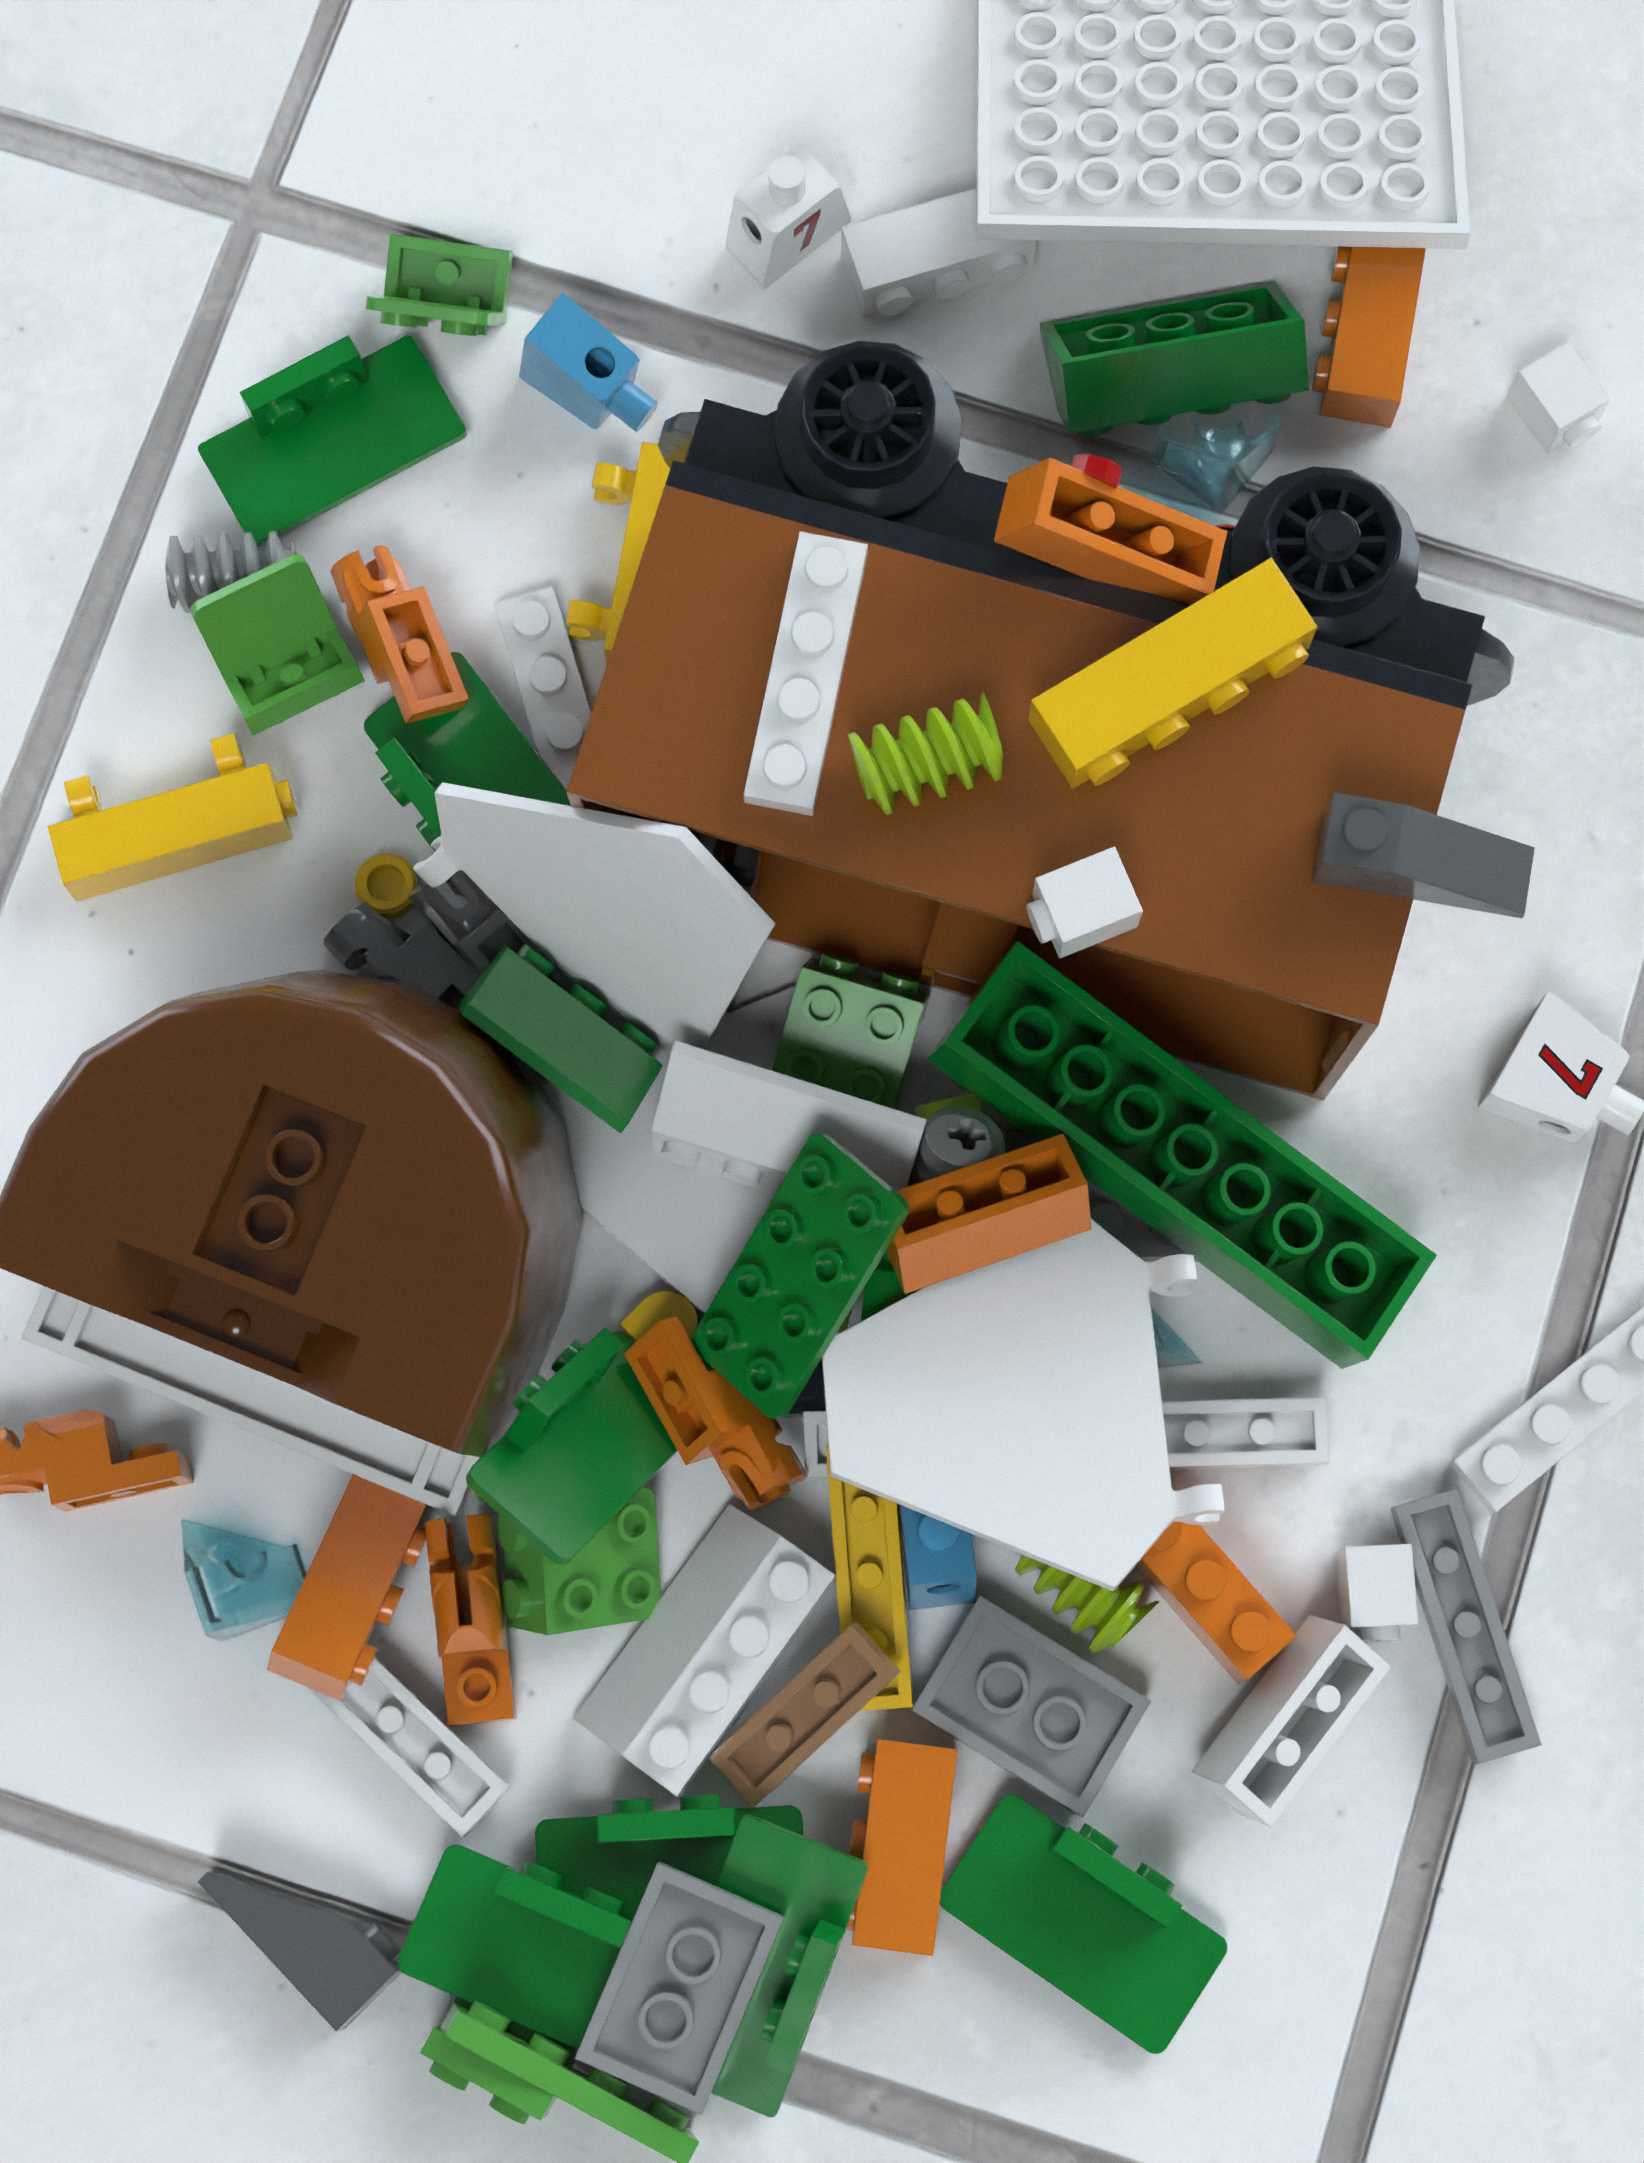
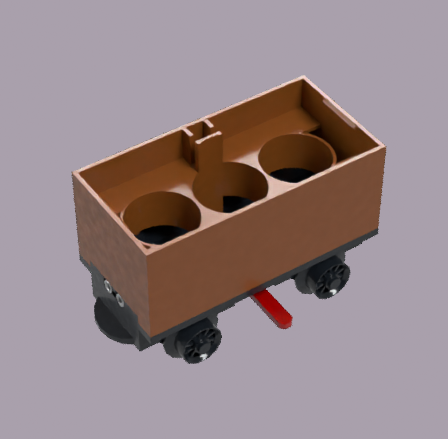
[566,341,1514,1101]

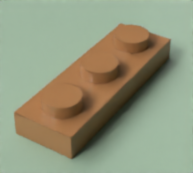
[709,1621,901,1808]

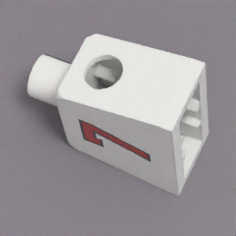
[725,145,851,290]
[1479,991,1644,1143]

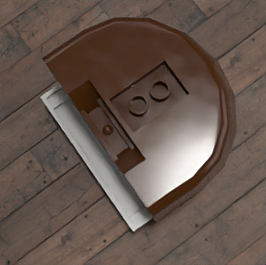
[0,970,583,1516]

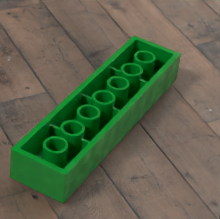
[927,941,1437,1369]

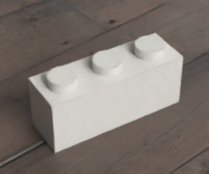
[841,188,1037,318]
[1191,1615,1391,1827]

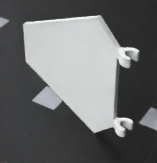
[413,782,776,1053]
[540,986,796,1371]
[822,1219,1225,1591]

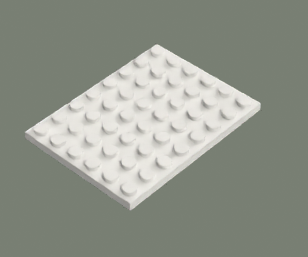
[977,0,1470,249]

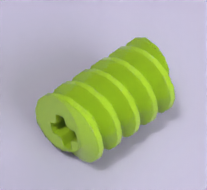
[848,692,1003,815]
[1015,1555,1159,1654]

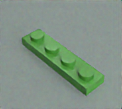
[440,2000,699,2163]

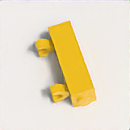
[566,442,670,665]
[47,733,298,902]

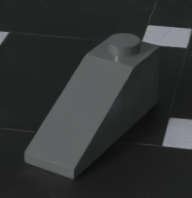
[1312,792,1535,918]
[197,1872,402,2032]

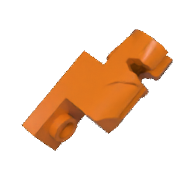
[330,545,469,724]
[624,1316,808,1510]
[0,1409,193,1512]
[425,1514,516,1727]

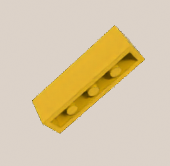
[1028,557,1318,789]

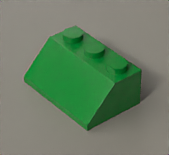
[458,943,664,1134]

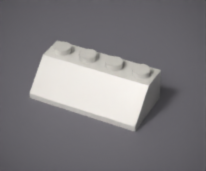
[651,1040,927,1191]
[573,1504,836,1798]

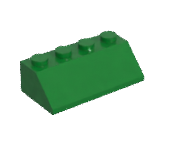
[1039,281,1309,436]

